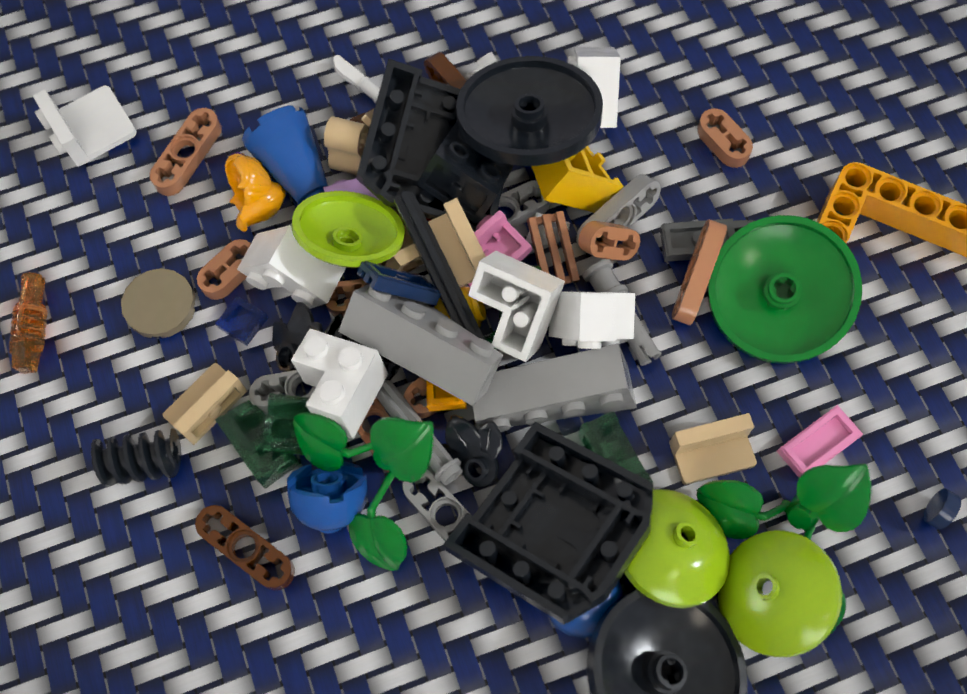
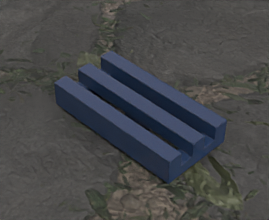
[357,261,441,305]

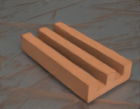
[527,210,580,285]

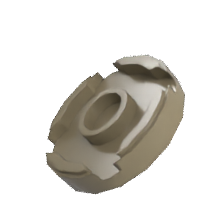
[121,268,196,338]

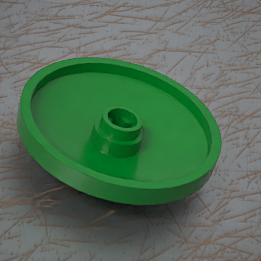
[708,215,862,364]

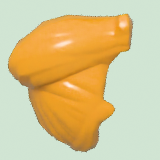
[225,152,286,232]

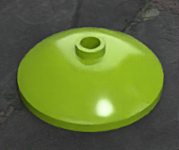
[292,191,405,268]
[624,489,730,608]
[718,530,842,658]

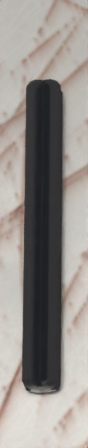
[394,191,485,340]

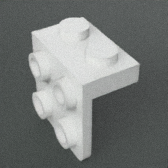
[33,86,137,167]

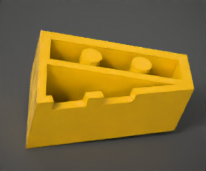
[531,146,623,213]

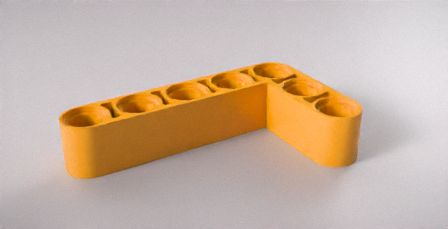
[817,162,967,257]

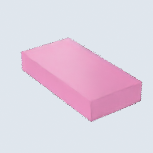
[777,405,863,478]

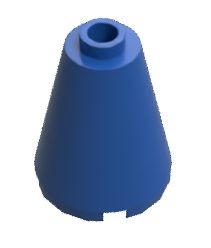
[242,105,328,204]

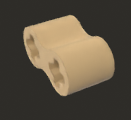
[324,116,368,175]

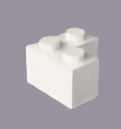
[567,47,621,128]
[237,225,346,307]
[468,251,565,362]
[549,291,635,349]
[291,329,388,439]

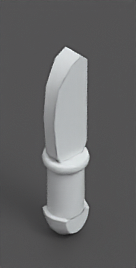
[333,55,380,104]

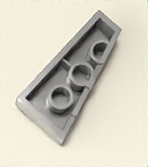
[338,284,503,406]
[473,343,637,432]

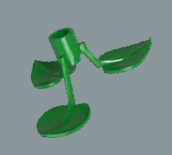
[293,412,433,571]
[696,464,871,634]

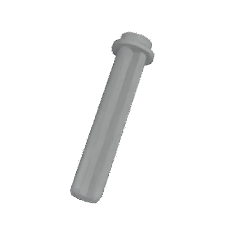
[376,380,463,485]

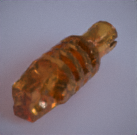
[9,273,48,374]

